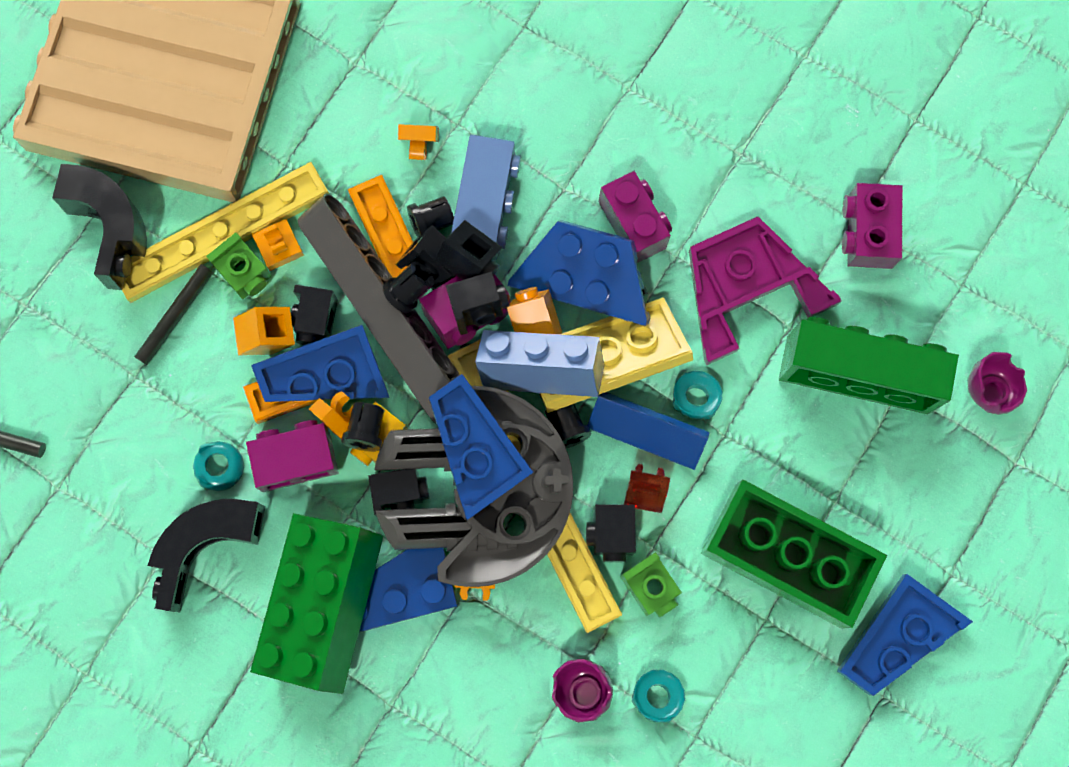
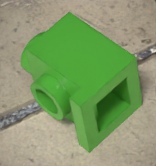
[206,233,272,300]
[620,552,682,618]

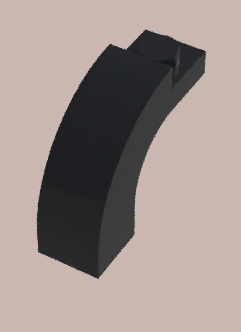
[52,164,147,290]
[147,499,265,613]

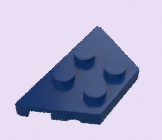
[507,220,650,326]

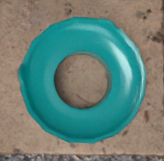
[673,371,723,419]
[193,441,244,491]
[632,670,685,723]

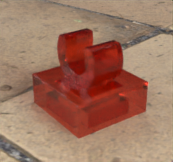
[624,464,670,513]

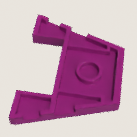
[689,216,842,365]

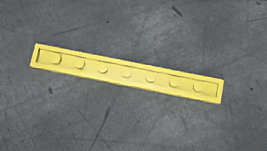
[448,339,622,633]

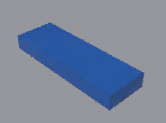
[587,392,710,470]

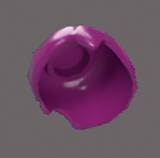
[967,352,1027,415]
[552,659,613,723]

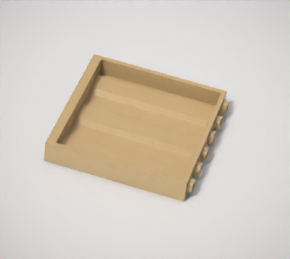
[13,0,301,203]

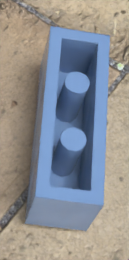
[451,134,521,249]
[475,330,604,397]

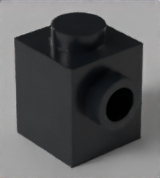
[586,504,636,563]

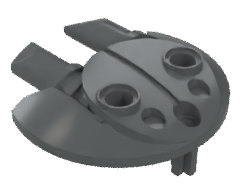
[374,386,573,587]

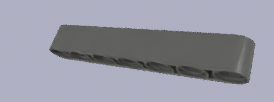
[297,194,460,425]

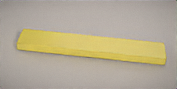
[122,162,329,303]

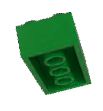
[778,317,959,414]
[701,479,887,629]
[250,513,384,694]

